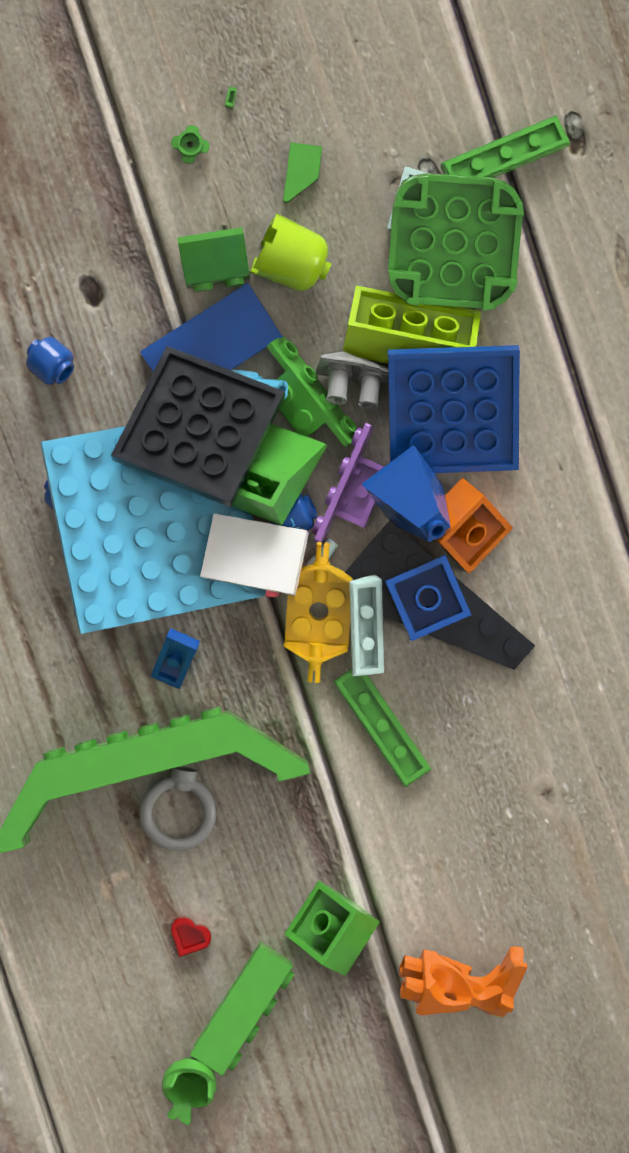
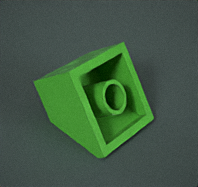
[284,881,380,976]

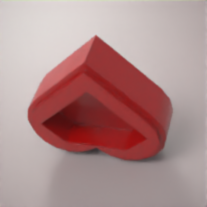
[171,916,212,957]

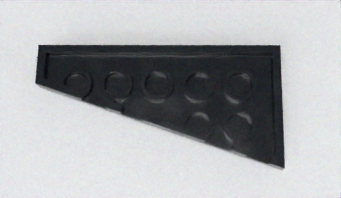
[345,520,535,670]

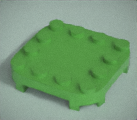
[388,173,524,311]

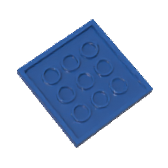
[388,345,520,473]

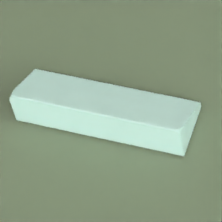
[349,575,384,677]

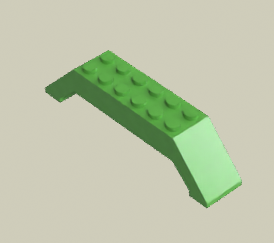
[0,707,310,853]

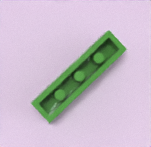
[190,941,294,1076]

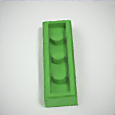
[440,115,570,178]
[333,668,432,787]

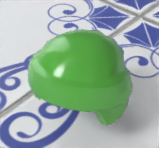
[162,1057,217,1125]

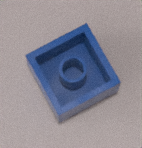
[384,555,471,641]

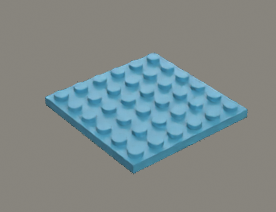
[40,426,266,634]

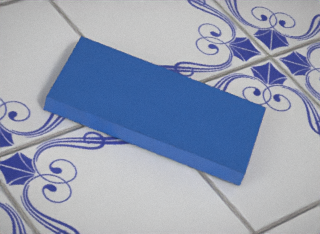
[140,283,283,372]

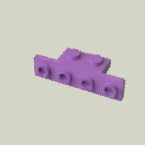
[312,423,384,545]

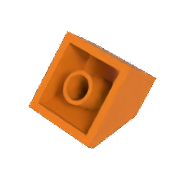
[433,477,513,574]

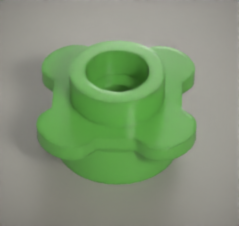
[171,125,209,164]

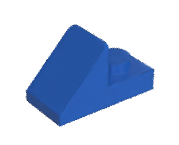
[150,628,200,689]

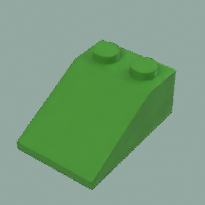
[177,227,250,293]

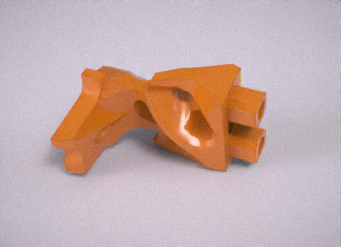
[399,946,528,1018]

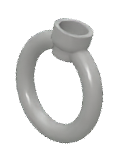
[139,766,216,851]

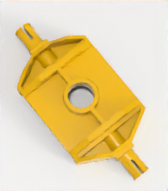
[283,542,353,683]

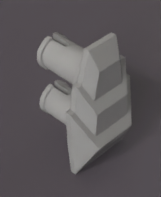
[315,351,388,410]

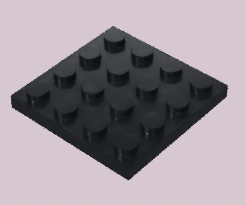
[111,346,285,507]

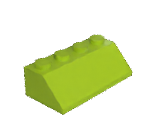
[343,285,481,365]

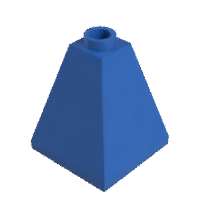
[362,445,451,543]

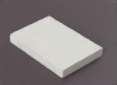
[200,514,309,596]

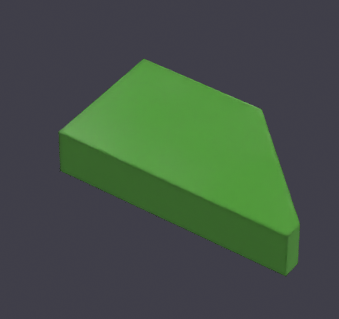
[283,142,322,203]

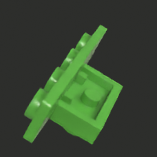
[267,336,357,447]

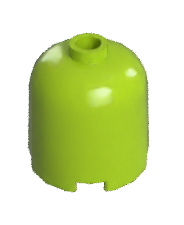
[250,213,332,291]

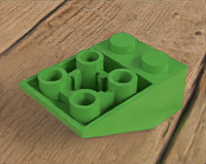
[232,424,327,526]

